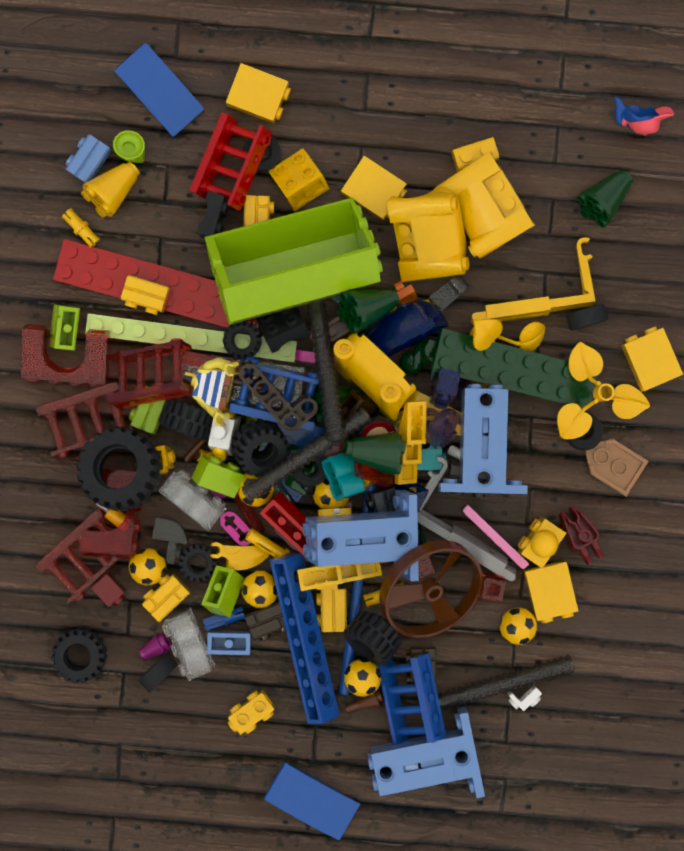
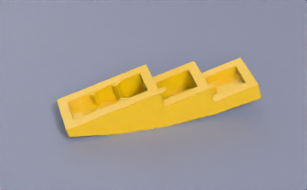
[394,401,427,485]
[297,562,382,591]

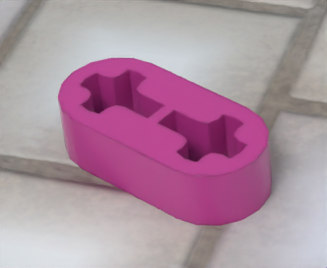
[294,350,334,366]
[220,511,251,546]

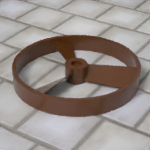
[379,540,483,638]

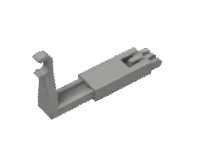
[417,455,516,581]

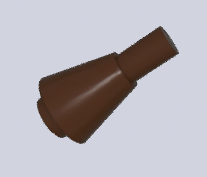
[345,689,384,713]

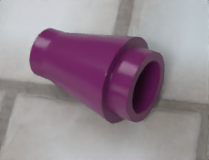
[139,633,172,660]

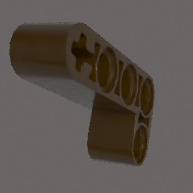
[238,360,318,431]

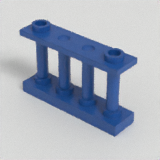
[228,357,325,431]
[377,653,446,745]

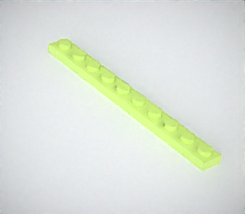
[85,314,297,362]

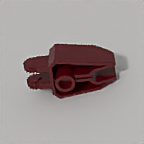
[559,505,603,565]

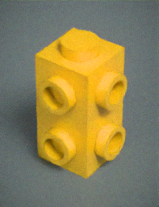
[228,690,275,735]

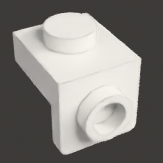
[507,685,542,711]

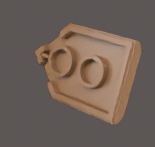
[585,439,649,497]

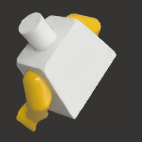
[197,405,242,462]

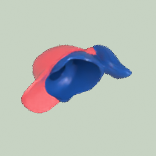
[614,97,674,136]

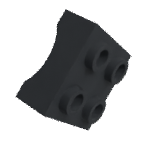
[196,191,229,239]
[256,307,310,353]

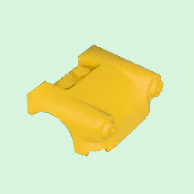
[436,151,535,259]
[387,187,469,282]
[334,333,416,425]

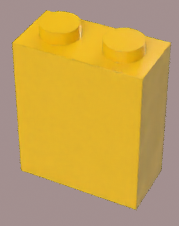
[226,63,291,124]
[341,156,407,221]
[621,326,683,392]
[523,560,578,623]

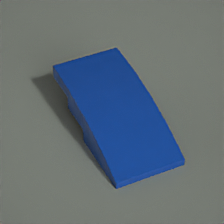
[114,42,204,137]
[263,761,360,840]

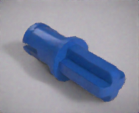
[203,606,245,631]

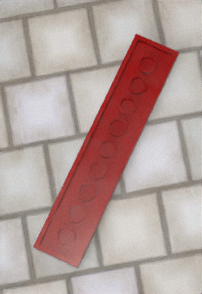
[53,239,259,333]

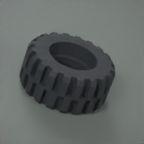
[76,427,163,511]

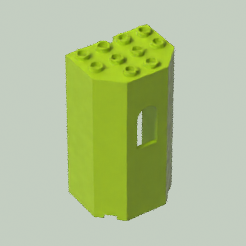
[204,197,383,325]

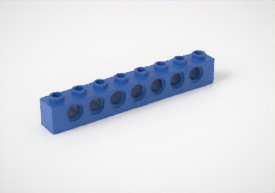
[270,552,339,724]

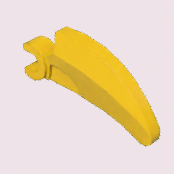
[210,542,270,570]

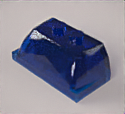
[364,301,449,357]

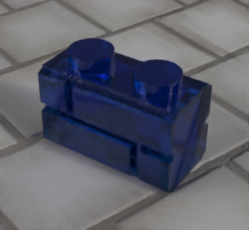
[429,368,461,409]

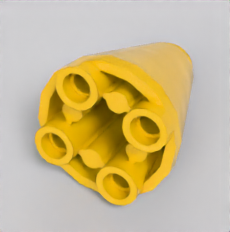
[81,161,140,218]

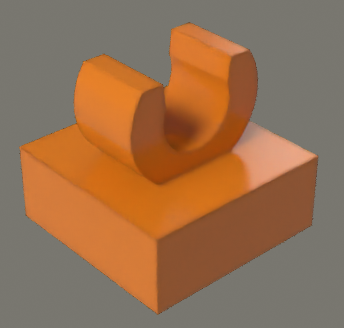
[394,281,418,309]

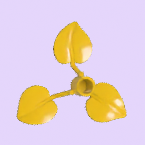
[470,319,545,389]
[557,342,650,439]

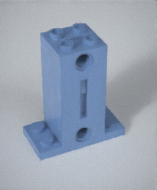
[438,384,528,494]
[303,489,419,581]
[367,706,485,798]

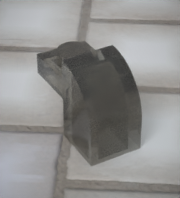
[152,517,188,564]

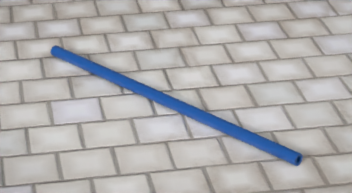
[339,404,385,695]

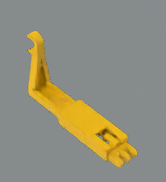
[471,237,595,325]

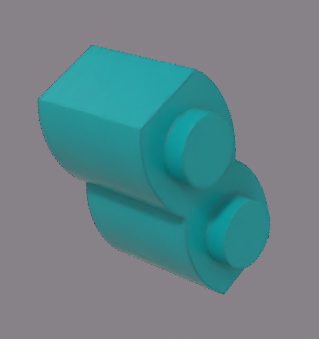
[322,453,365,501]

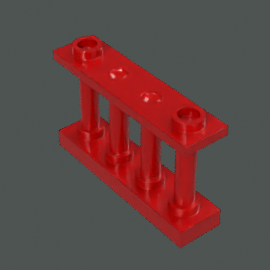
[189,112,272,211]

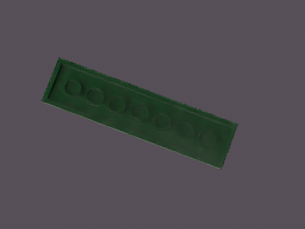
[430,328,598,410]

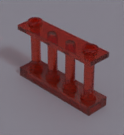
[108,338,192,409]
[36,381,135,459]
[35,508,134,603]

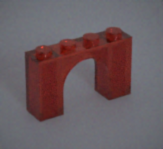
[21,324,110,387]
[79,469,143,559]

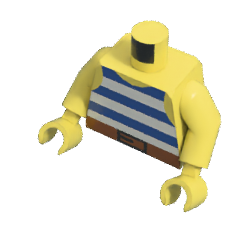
[183,357,239,426]

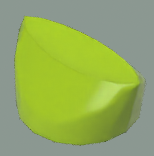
[112,130,145,163]

